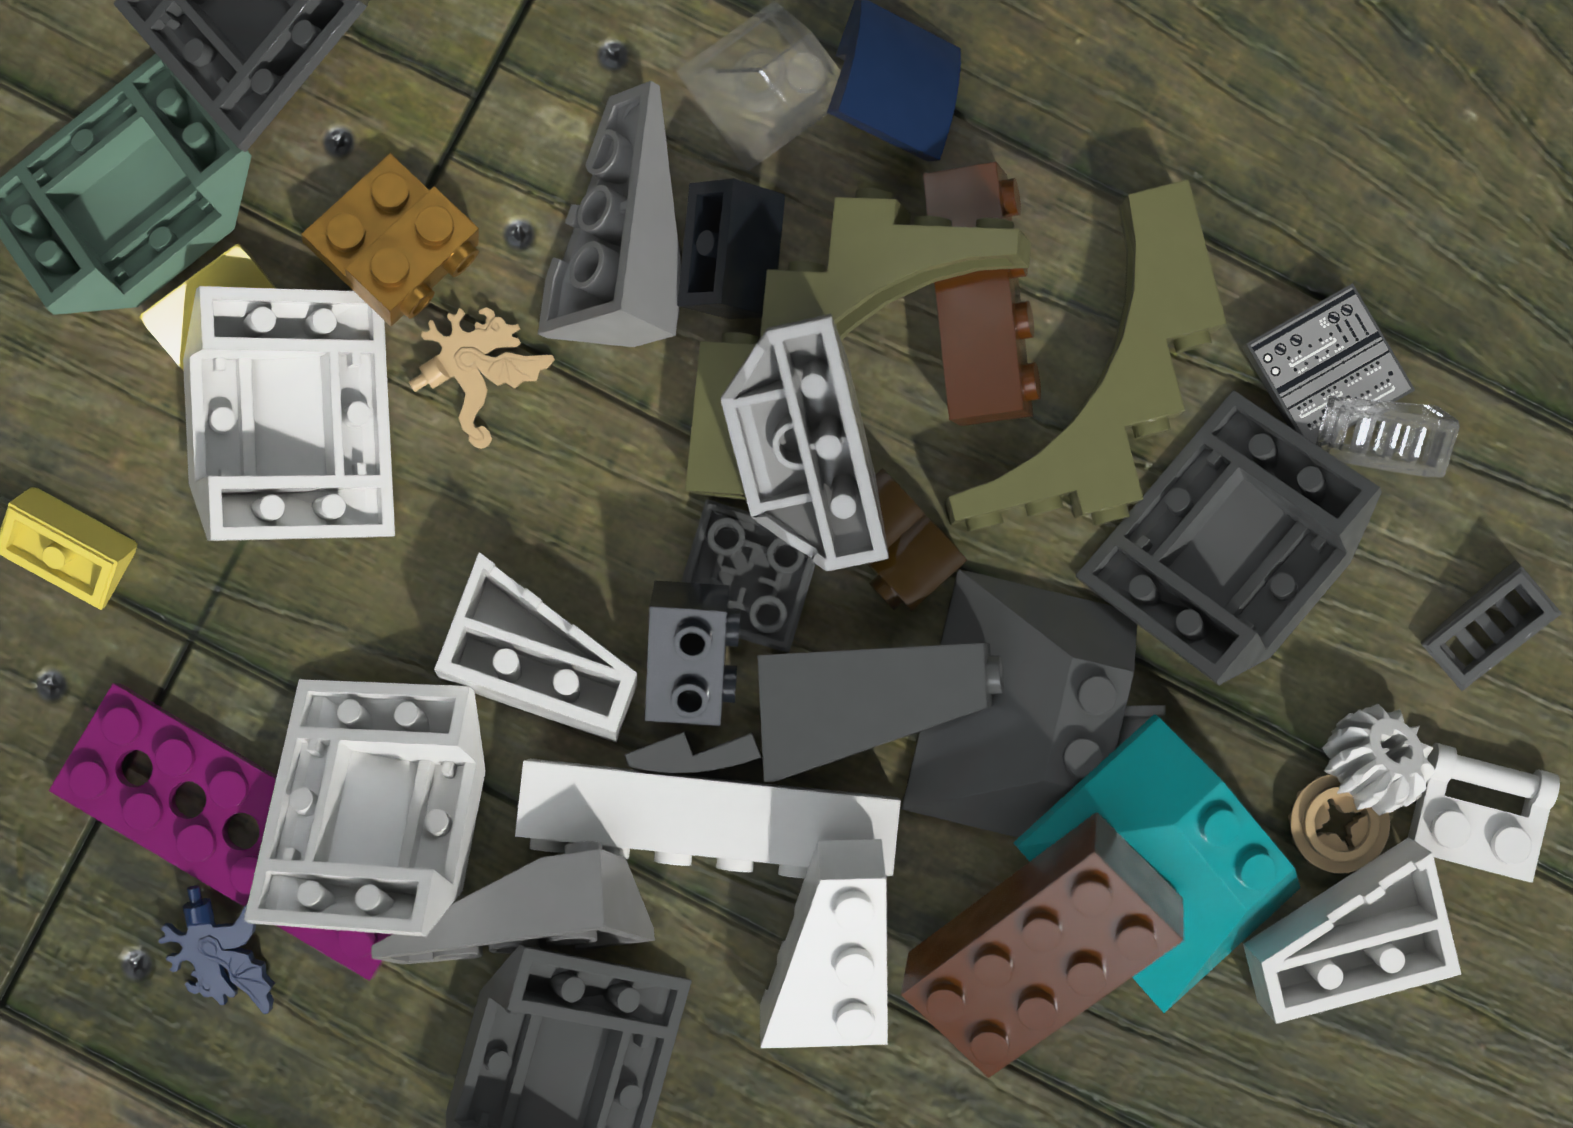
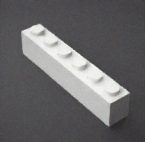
[515,758,901,879]

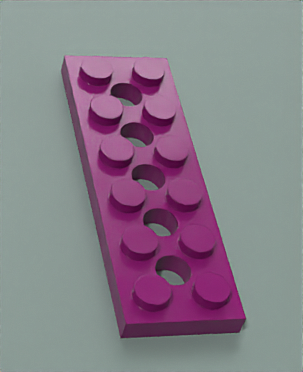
[48,683,393,981]

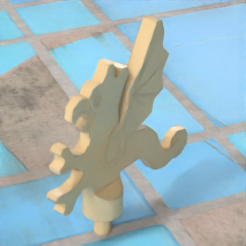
[409,307,555,449]

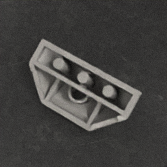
[721,314,889,572]

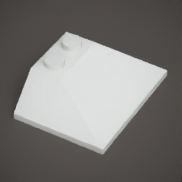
[183,286,395,541]
[244,679,486,936]

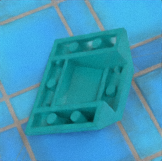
[1013,714,1301,1013]

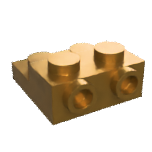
[301,153,479,326]

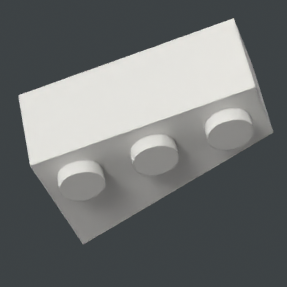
[434,552,637,742]

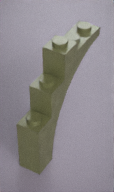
[944,179,1227,532]
[685,188,1031,500]

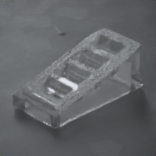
[1316,396,1460,478]

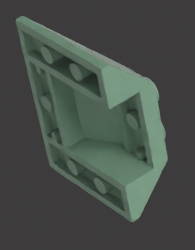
[0,53,252,315]

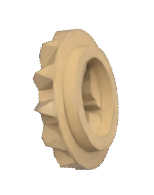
[1288,774,1390,873]

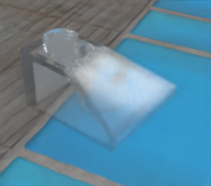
[676,0,841,171]

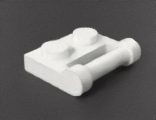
[1408,743,1560,883]

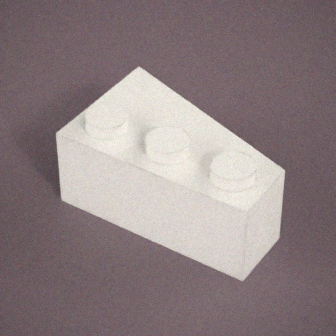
[1243,837,1461,1024]
[760,839,888,1048]

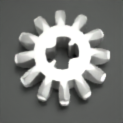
[1322,704,1436,816]

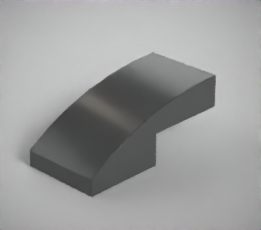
[625,731,761,773]

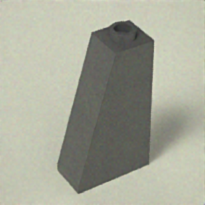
[757,643,1004,782]

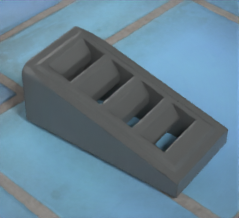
[1420,560,1562,691]

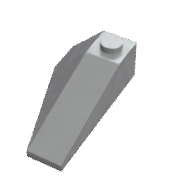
[538,81,681,347]
[371,841,655,964]

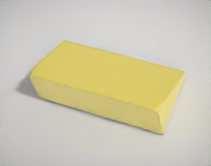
[139,244,276,371]
[0,487,138,610]

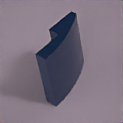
[827,0,961,162]

